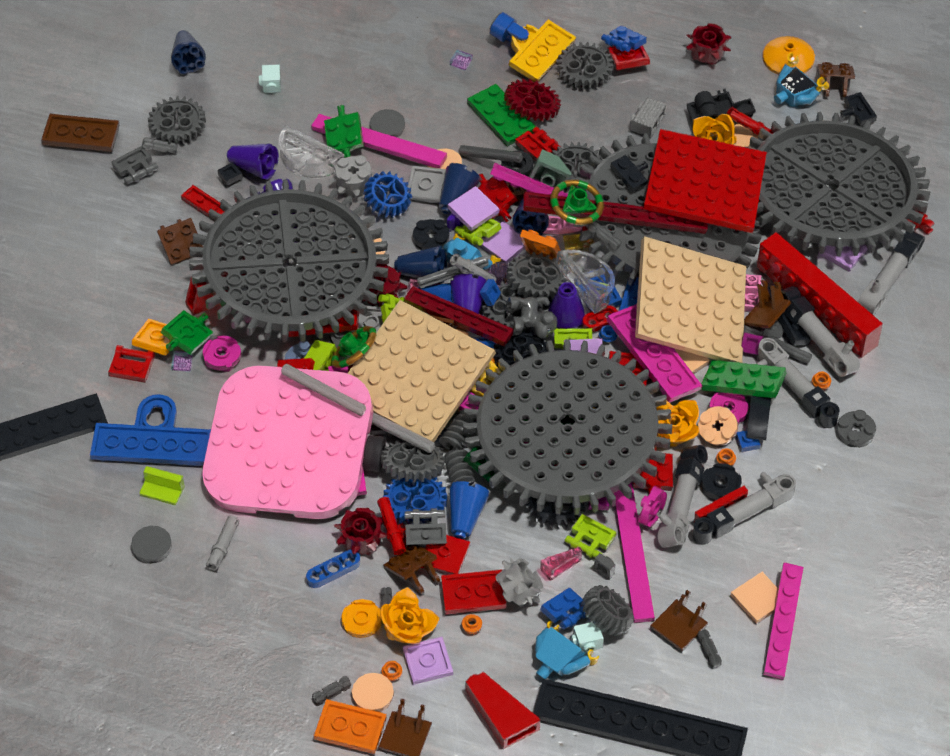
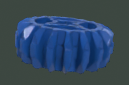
[363,171,412,219]

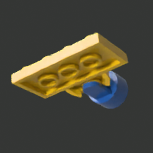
[489,12,576,82]

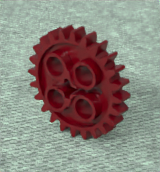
[504,79,561,122]

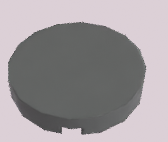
[370,109,405,137]
[131,525,172,563]

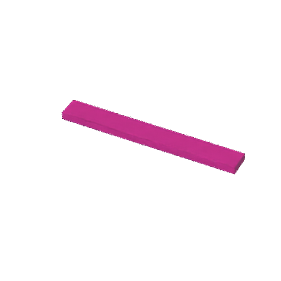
[311,114,447,169]
[614,482,655,623]

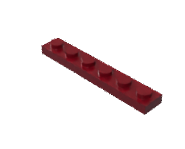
[404,286,513,347]

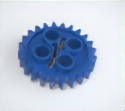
[383,476,447,524]

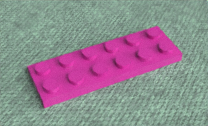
[607,304,702,403]

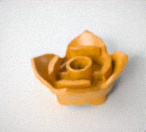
[692,114,737,145]
[656,400,699,447]
[380,587,440,644]

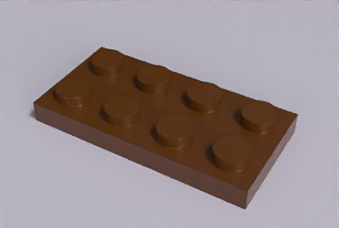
[41,113,120,152]

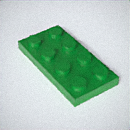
[467,84,536,147]
[701,360,787,398]

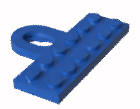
[90,394,211,466]

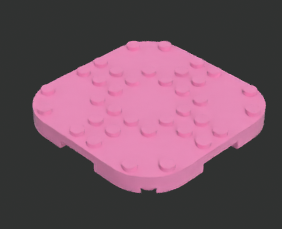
[203,366,373,519]

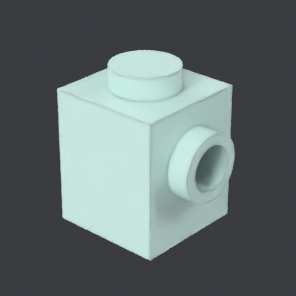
[259,65,281,93]
[571,622,603,653]

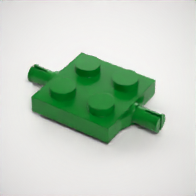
[324,105,364,158]
[161,310,213,355]

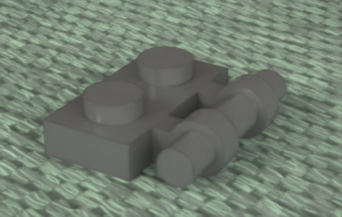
[111,146,159,185]
[404,508,447,546]

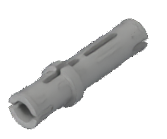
[450,254,496,282]
[206,515,240,571]

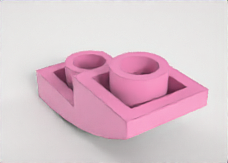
[543,216,582,234]
[744,274,761,312]

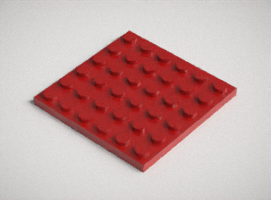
[643,129,767,233]

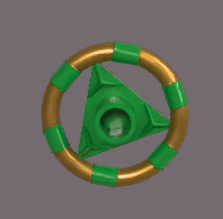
[550,180,604,225]
[331,326,377,368]

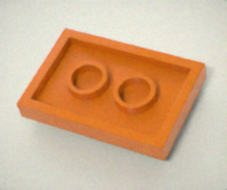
[520,230,564,263]
[314,699,387,754]

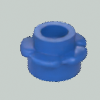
[599,325,617,343]

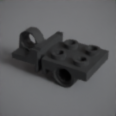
[686,88,756,125]

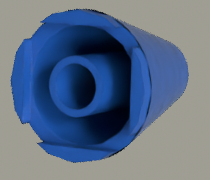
[450,481,489,539]

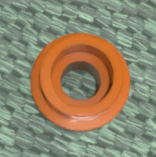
[812,371,831,390]
[716,448,736,466]
[462,614,482,634]
[382,661,402,681]

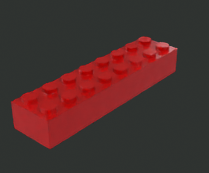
[757,232,883,358]

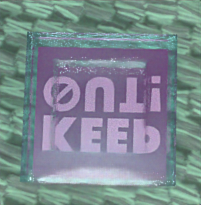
[450,50,473,70]
[171,351,193,371]

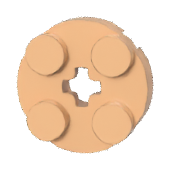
[698,406,738,446]

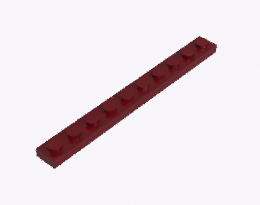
[523,191,708,234]

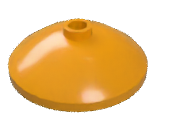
[763,36,815,75]

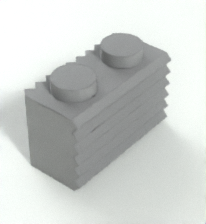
[630,97,666,138]

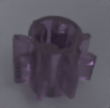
[488,262,508,285]

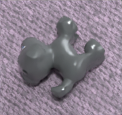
[506,296,558,339]

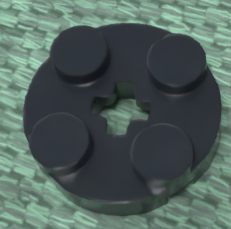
[413,219,450,250]
[702,463,742,500]

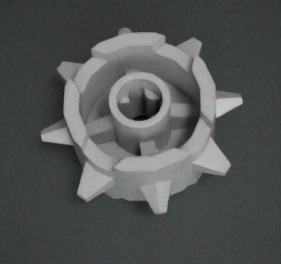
[329,156,376,198]
[495,558,543,606]

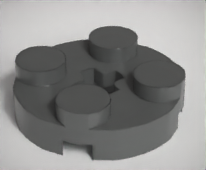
[837,410,876,448]

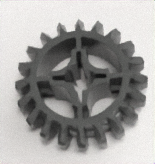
[581,585,634,636]

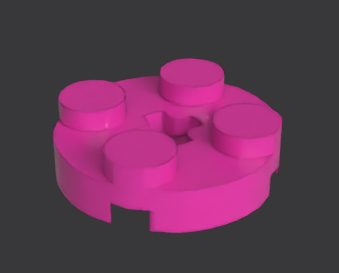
[203,336,241,372]
[709,393,749,426]
[638,486,667,527]

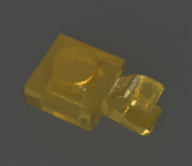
[563,234,595,254]

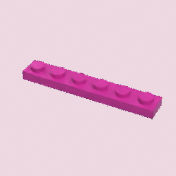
[490,163,568,197]
[763,562,804,680]

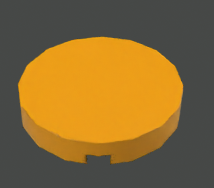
[341,599,382,638]

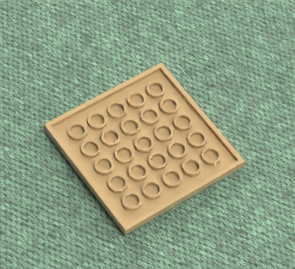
[635,236,746,363]
[347,300,496,442]

